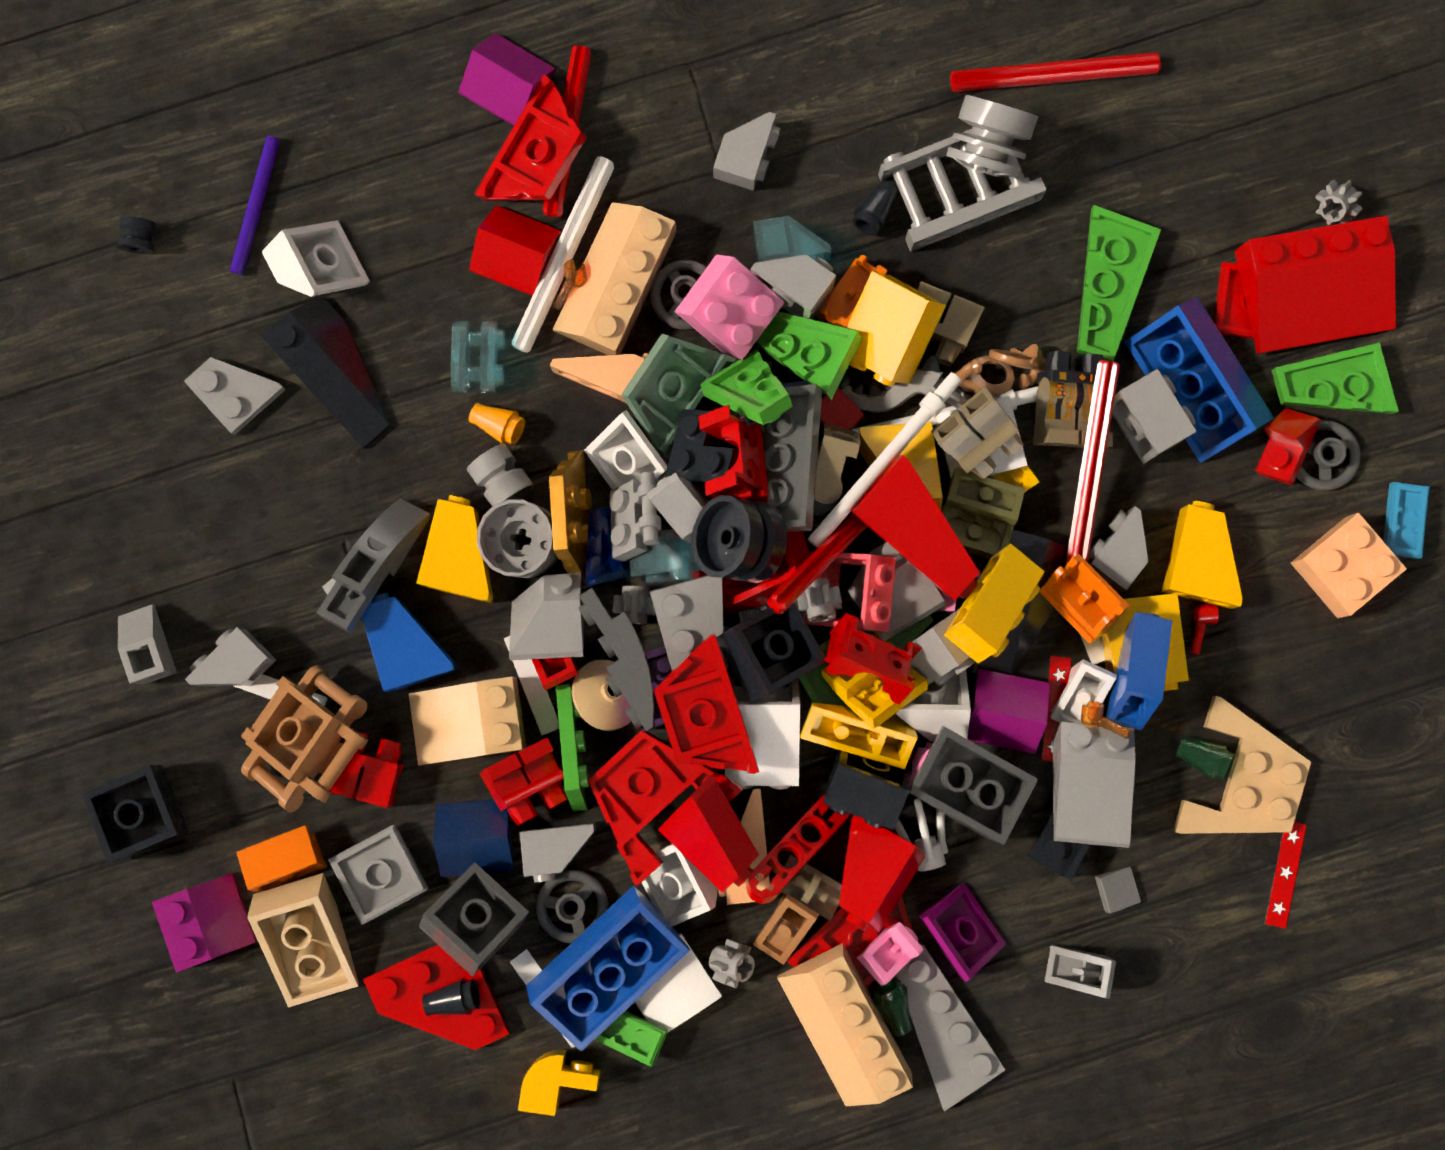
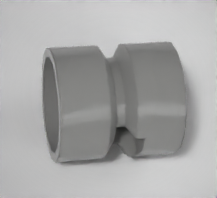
[466,443,534,507]

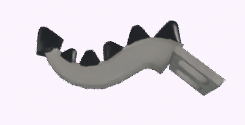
[838,355,972,413]

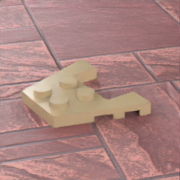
[1173,696,1311,834]

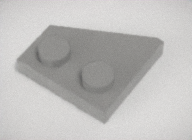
[184,357,286,435]

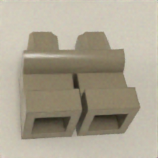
[918,281,984,367]
[931,386,1024,479]

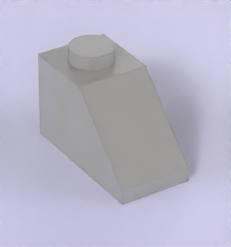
[520,823,596,882]

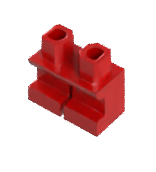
[330,730,404,808]
[479,737,567,825]

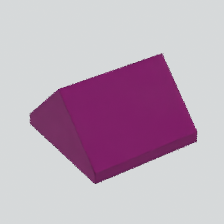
[458,33,556,126]
[967,668,1050,754]
[917,883,1006,982]

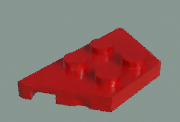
[475,75,587,201]
[654,633,759,774]
[787,896,913,987]

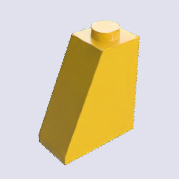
[859,421,943,510]
[417,495,493,603]
[1161,501,1243,609]

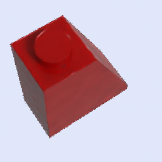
[658,775,759,893]
[839,815,925,933]

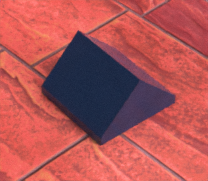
[433,799,515,877]

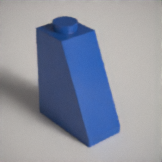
[361,593,459,692]
[1105,612,1172,730]

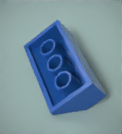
[1125,297,1274,463]
[526,885,690,1051]

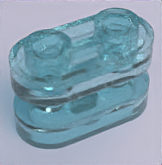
[451,321,505,393]

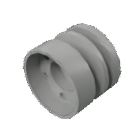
[946,95,1038,177]
[477,500,559,578]

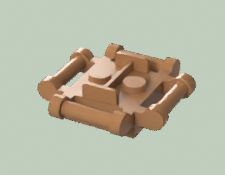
[241,665,369,812]

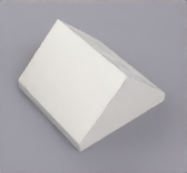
[584,410,667,490]

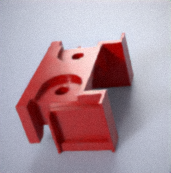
[698,404,769,501]
[824,613,922,705]

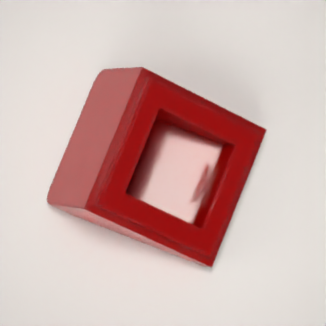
[820,388,865,430]

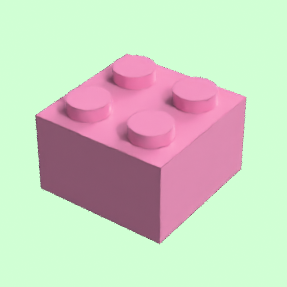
[675,254,784,360]

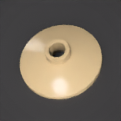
[571,660,631,731]

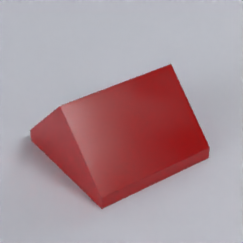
[469,205,562,296]

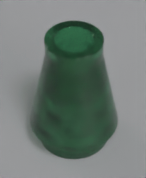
[1175,736,1234,780]
[872,978,912,1036]

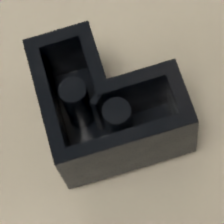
[664,409,739,492]

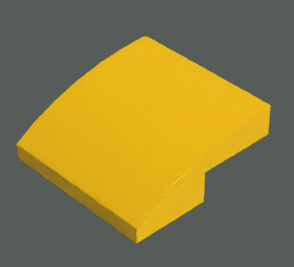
[821,632,928,729]

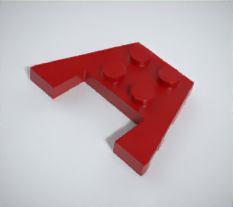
[588,729,744,886]

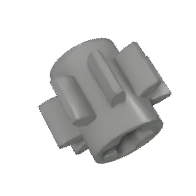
[1315,180,1363,225]
[796,578,842,623]
[613,586,656,625]
[709,939,755,988]

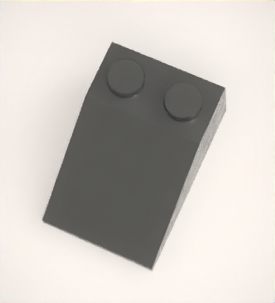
[909,726,1038,845]

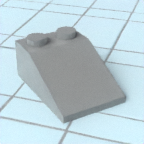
[1053,722,1135,848]

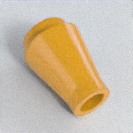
[469,403,525,445]

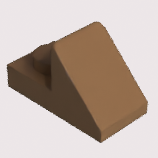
[753,894,819,965]

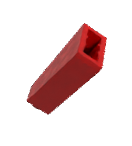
[851,455,980,601]

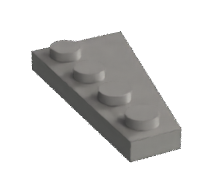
[650,575,724,671]
[896,944,1005,1111]

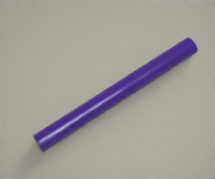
[229,136,280,276]

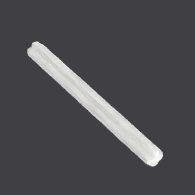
[512,156,614,353]

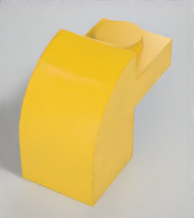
[518,1050,601,1116]

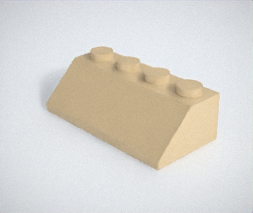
[553,202,677,355]
[777,943,913,1106]

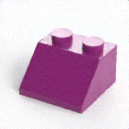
[152,873,257,973]

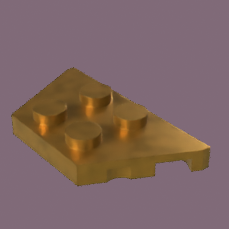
[549,450,594,589]

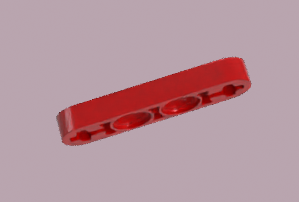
[746,794,850,904]

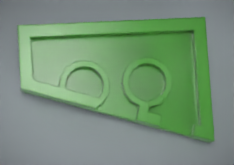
[755,311,862,400]
[1271,343,1399,414]
[700,349,793,425]
[556,684,589,812]

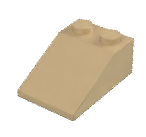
[409,676,527,766]
[247,873,359,1007]

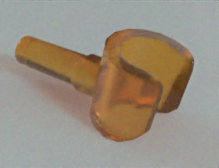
[553,259,587,310]
[1081,701,1131,739]

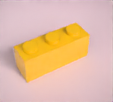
[944,544,1045,663]

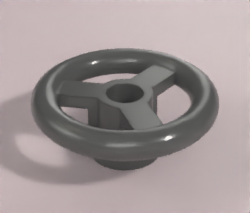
[650,260,707,330]
[1296,420,1361,491]
[536,870,609,943]

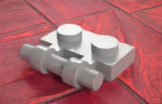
[609,472,661,561]

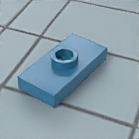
[1383,482,1430,559]

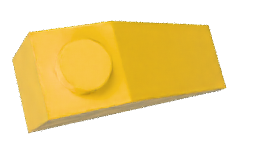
[800,703,918,770]

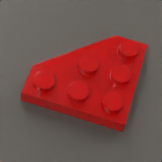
[363,944,510,1050]

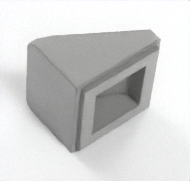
[1095,866,1141,914]

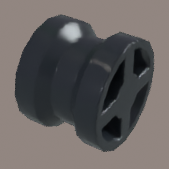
[117,216,157,254]

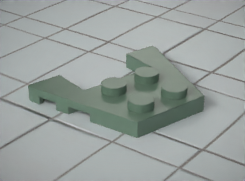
[621,334,739,466]

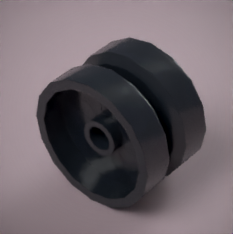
[692,495,788,583]

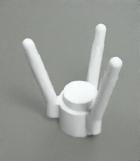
[894,799,948,871]

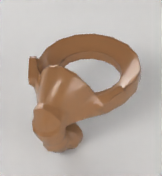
[989,344,1046,389]
[955,356,1015,396]

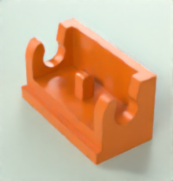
[815,255,888,328]
[1039,553,1130,644]
[236,825,327,893]

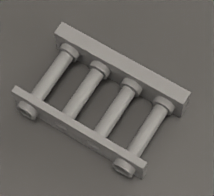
[878,129,1046,252]

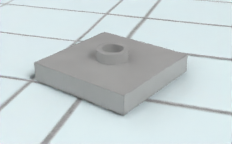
[328,824,429,925]

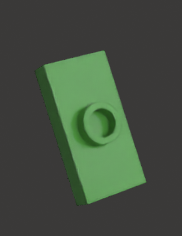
[594,1011,668,1067]

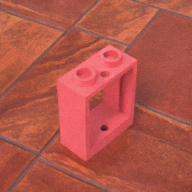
[802,551,896,632]

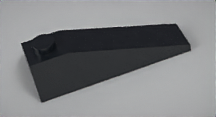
[261,297,391,449]
[971,530,1068,675]

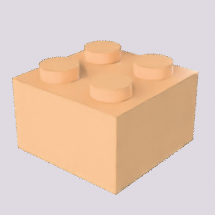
[1291,513,1406,618]

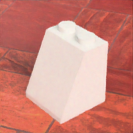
[725,676,800,790]

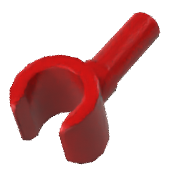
[1191,604,1219,655]

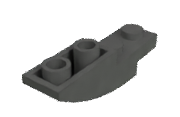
[316,498,431,633]
[578,588,655,732]

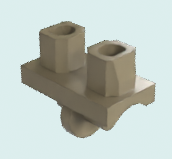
[781,854,842,921]

